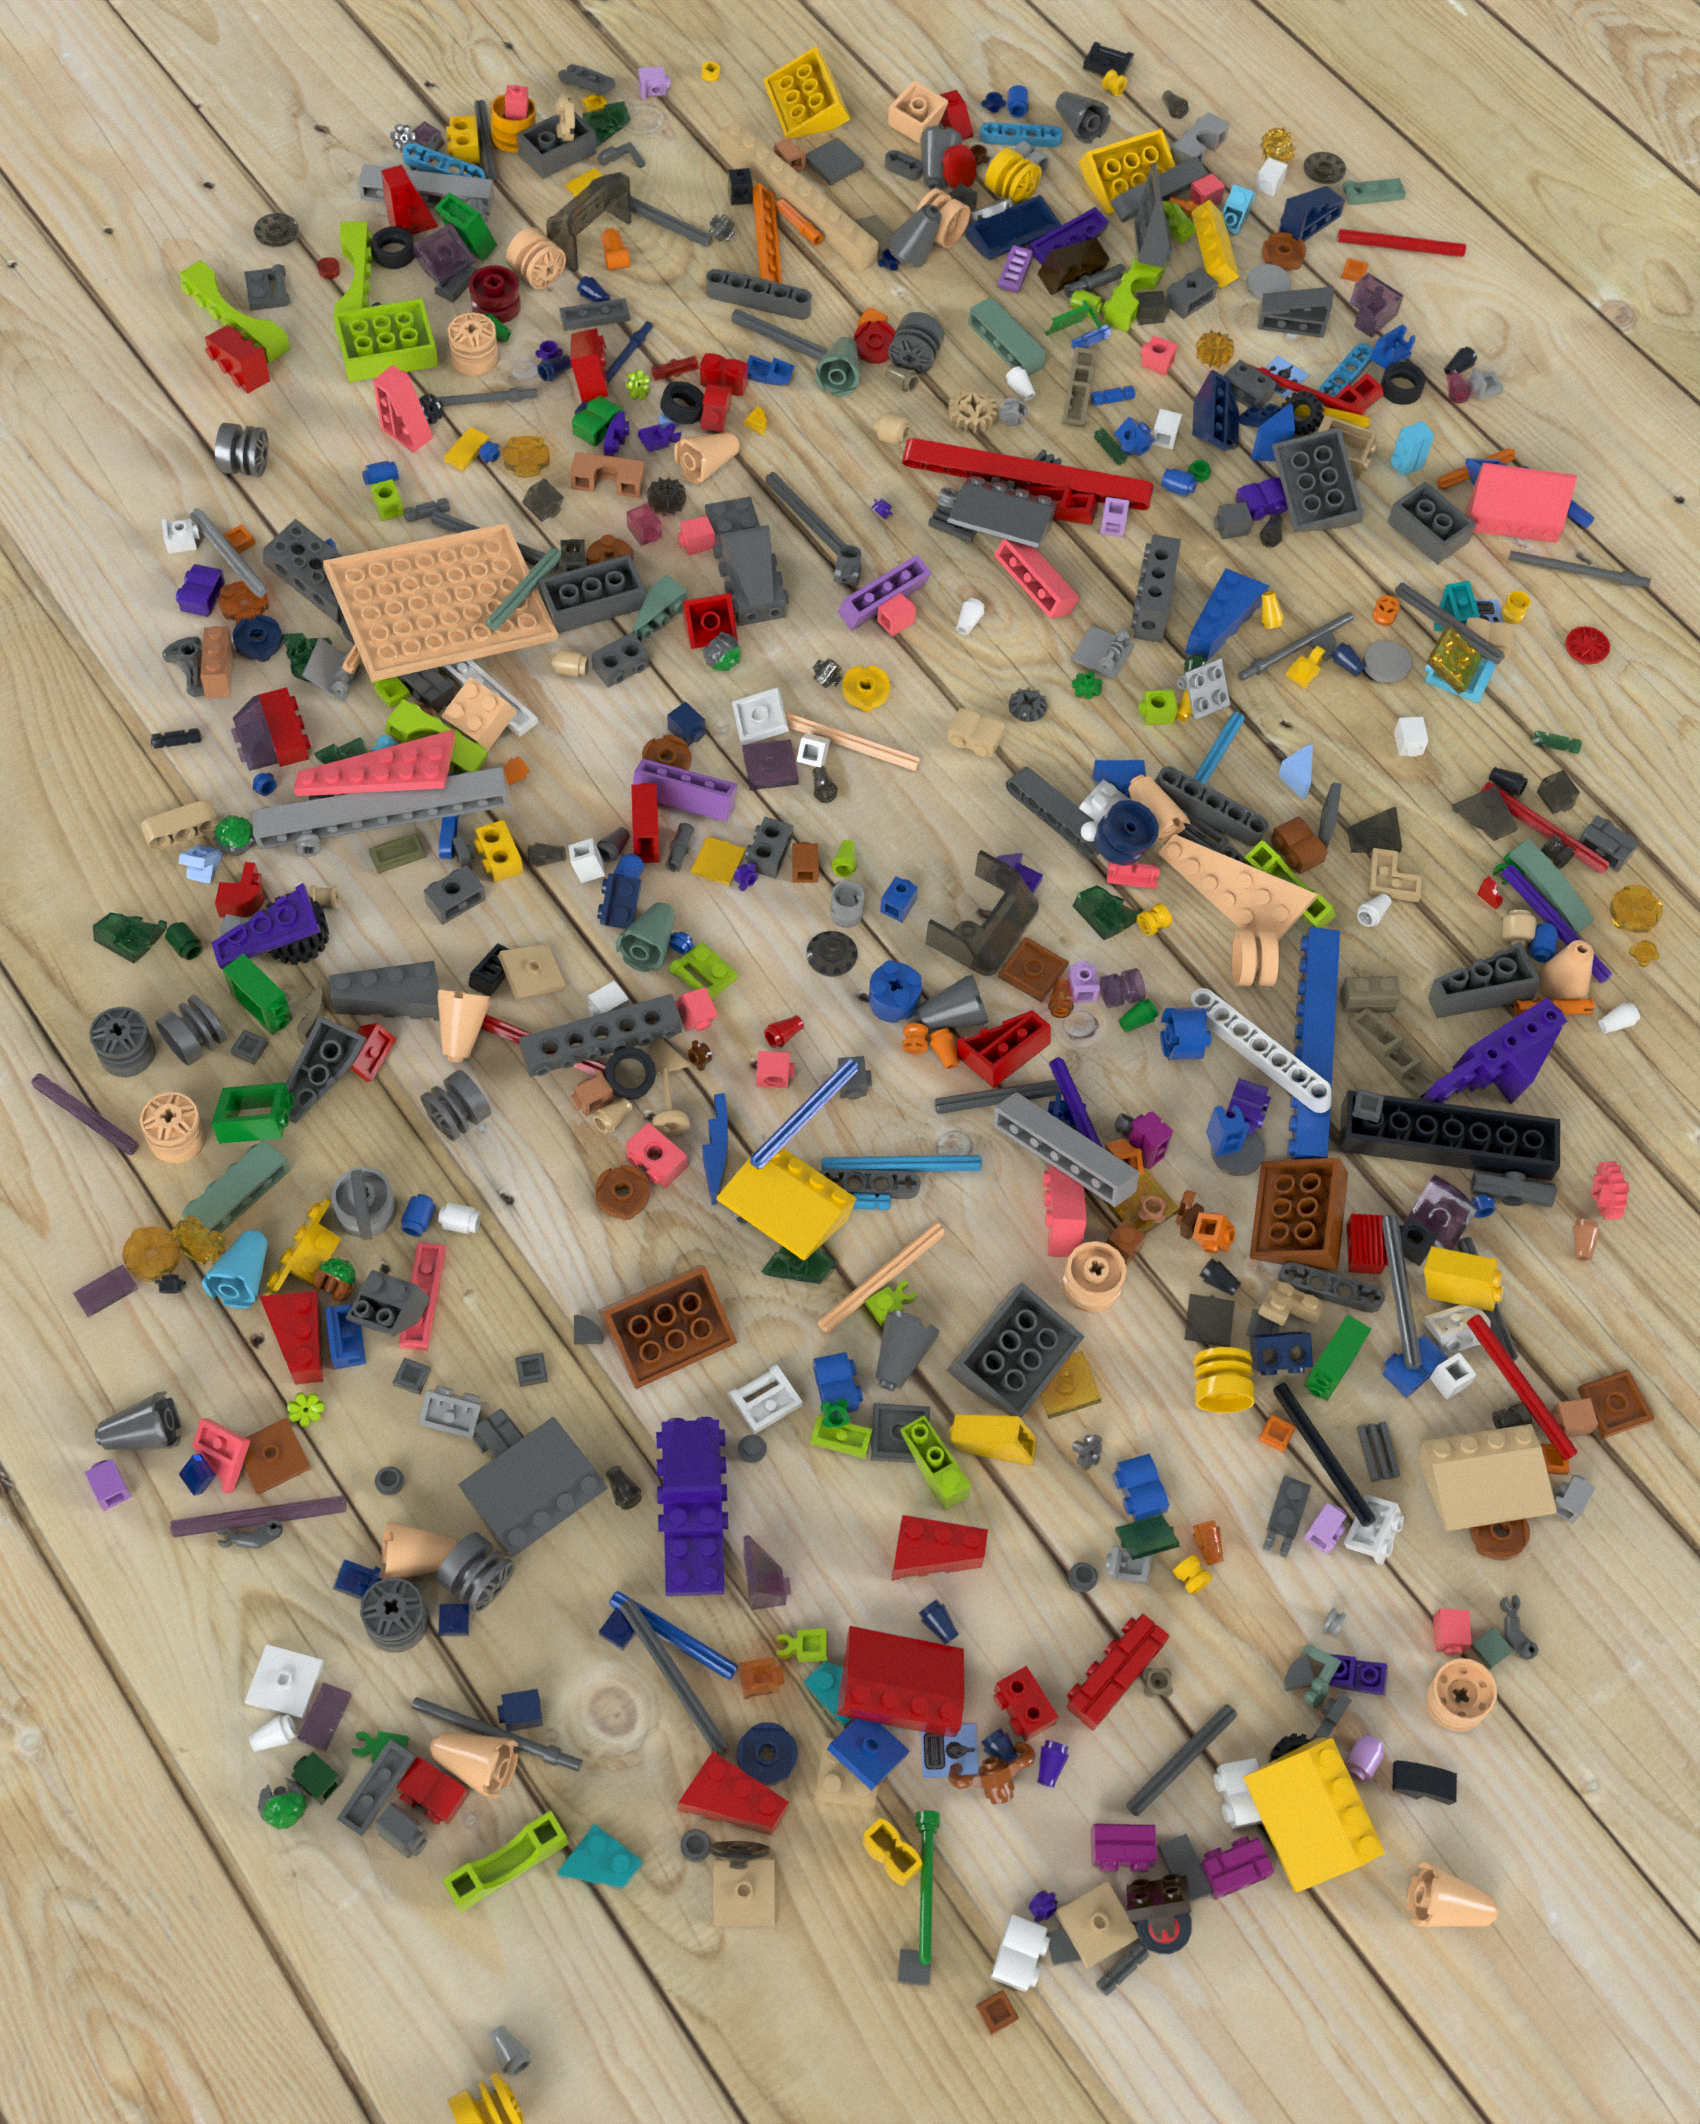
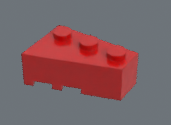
[381,164,439,235]
[205,325,270,394]
[570,328,609,402]
[957,1010,1051,1089]
[259,1291,324,1385]
[891,1515,988,1581]
[678,1751,789,1836]

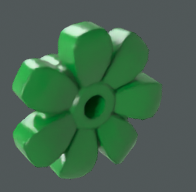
[1071,672,1102,699]

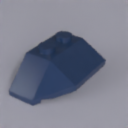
[1192,370,1239,451]

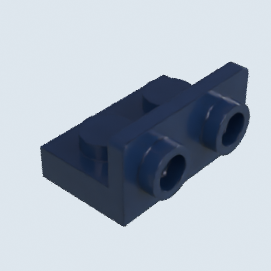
[597,873,642,929]

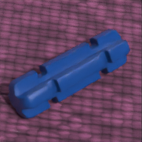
[1071,324,1111,351]
[1091,386,1135,406]

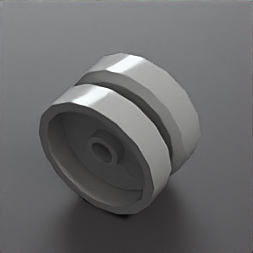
[331,1167,396,1238]

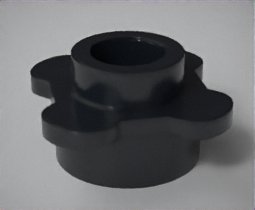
[155,1275,186,1294]

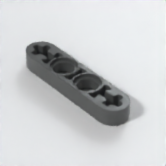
[819,1169,921,1199]
[1278,1262,1385,1313]

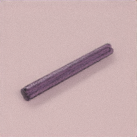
[31,1073,139,1155]

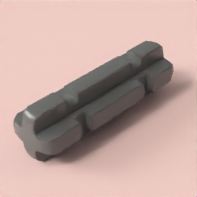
[403,498,450,522]
[1096,1943,1149,1996]

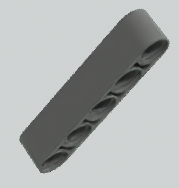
[1110,156,1208,223]
[706,269,812,320]
[1005,766,1100,859]
[1154,766,1269,846]

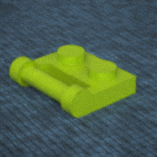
[668,941,738,1000]

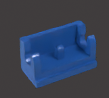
[1369,324,1415,369]
[1206,1105,1250,1157]
[325,1305,366,1370]

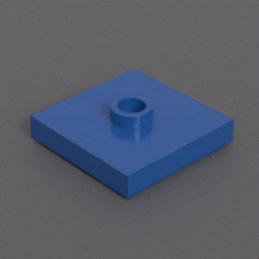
[827,1719,910,1791]

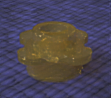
[1629,940,1660,967]

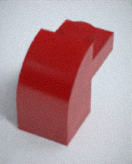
[700,383,734,433]
[215,862,265,918]

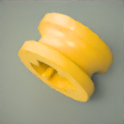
[701,61,720,82]

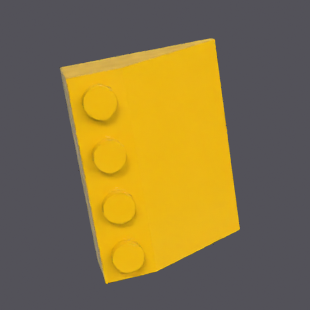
[762,46,851,139]
[1078,128,1176,215]
[716,1147,857,1261]
[1242,1737,1385,1893]

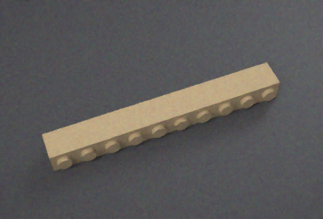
[720,120,879,272]

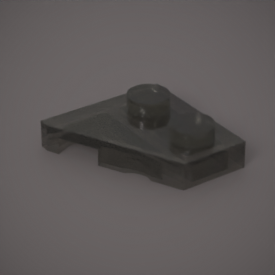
[1452,786,1518,841]
[1348,807,1402,853]

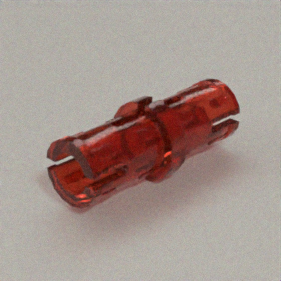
[651,355,699,381]

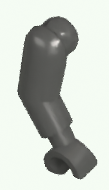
[217,1519,283,1549]
[1500,1595,1539,1660]

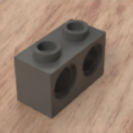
[591,632,649,688]
[744,816,793,879]

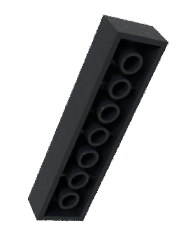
[1339,1090,1560,1181]

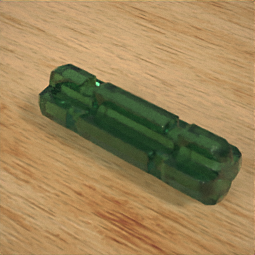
[1094,428,1128,466]
[1533,730,1582,754]

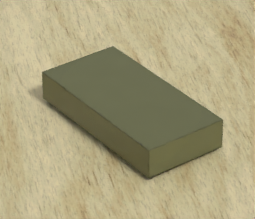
[368,833,426,874]

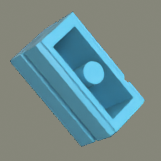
[1390,421,1434,476]

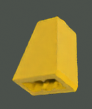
[949,1414,1037,1465]

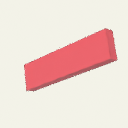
[399,1242,446,1351]

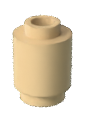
[552,649,589,677]

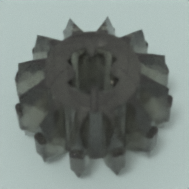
[647,477,686,516]

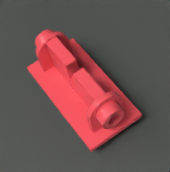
[1106,861,1160,889]

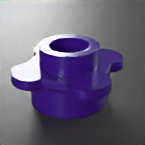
[536,340,563,359]
[871,498,893,519]
[734,863,758,891]
[1029,1890,1058,1923]

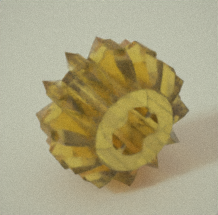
[1260,127,1296,164]
[1196,330,1234,368]

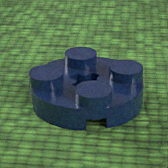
[233,615,283,662]
[737,1722,798,1786]

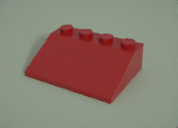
[836,1626,964,1737]

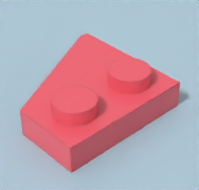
[192,1418,250,1493]

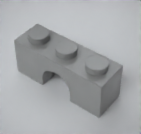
[1170,112,1230,166]

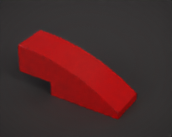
[1320,373,1384,422]
[1025,486,1098,524]

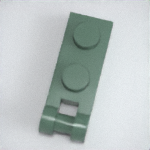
[1342,178,1405,205]

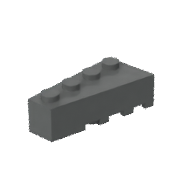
[1428,941,1540,1018]
[328,961,440,1021]

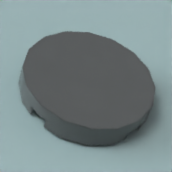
[1211,1131,1265,1176]

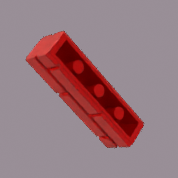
[1066,1614,1170,1731]

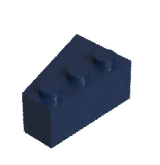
[1279,186,1345,242]

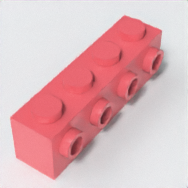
[994,539,1080,619]

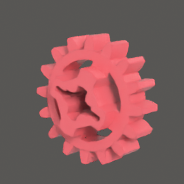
[1591,1161,1629,1220]

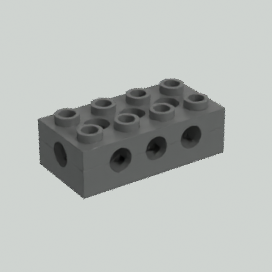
[263,519,343,623]
[1131,534,1181,643]

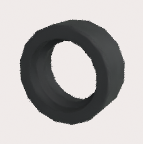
[371,226,415,269]
[1381,361,1426,405]
[660,381,704,425]
[604,1047,656,1100]

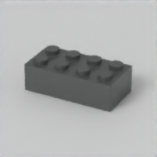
[538,554,646,634]

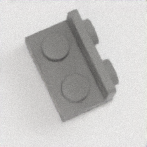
[418,1386,486,1439]

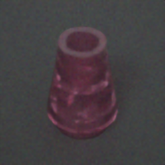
[1447,371,1471,404]

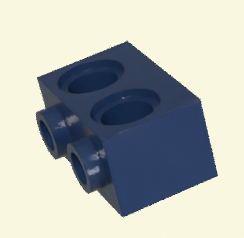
[1250,1331,1313,1376]

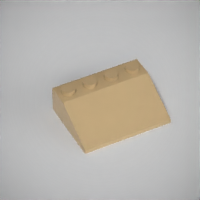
[1418,1424,1557,1531]

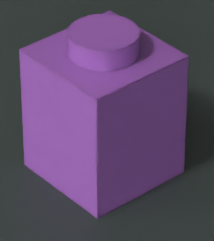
[85,1459,131,1511]

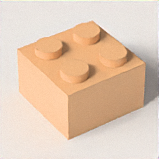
[441,677,517,751]

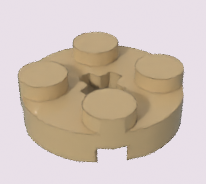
[555,95,575,141]

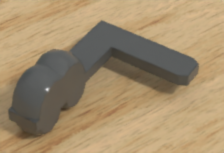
[597,142,645,168]

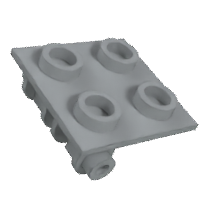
[1071,625,1134,679]
[302,637,361,703]
[1177,658,1230,720]

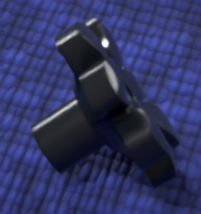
[420,394,443,424]

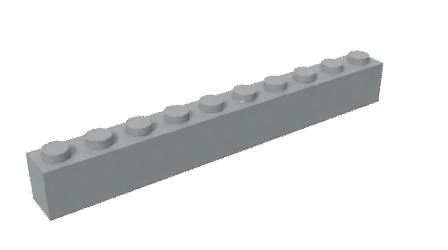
[252,767,510,850]

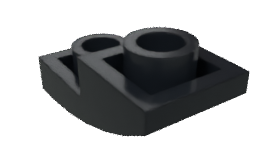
[1392,1760,1457,1805]

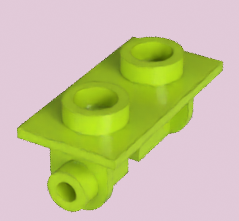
[1163,201,1196,245]

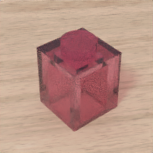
[626,503,662,546]

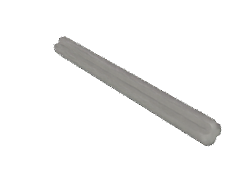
[190,508,268,598]

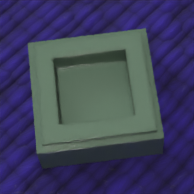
[1470,1627,1513,1670]

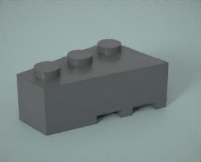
[1258,286,1334,338]

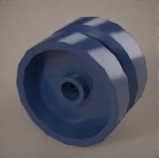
[1094,800,1159,866]

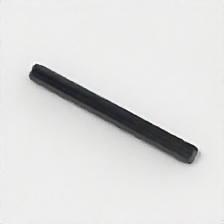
[1273,1383,1376,1527]

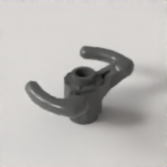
[162,637,205,697]

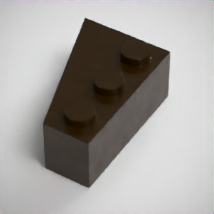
[1038,238,1110,296]

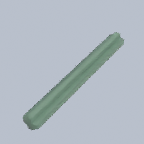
[486,548,562,631]

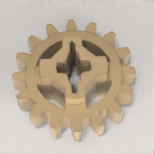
[948,388,998,433]

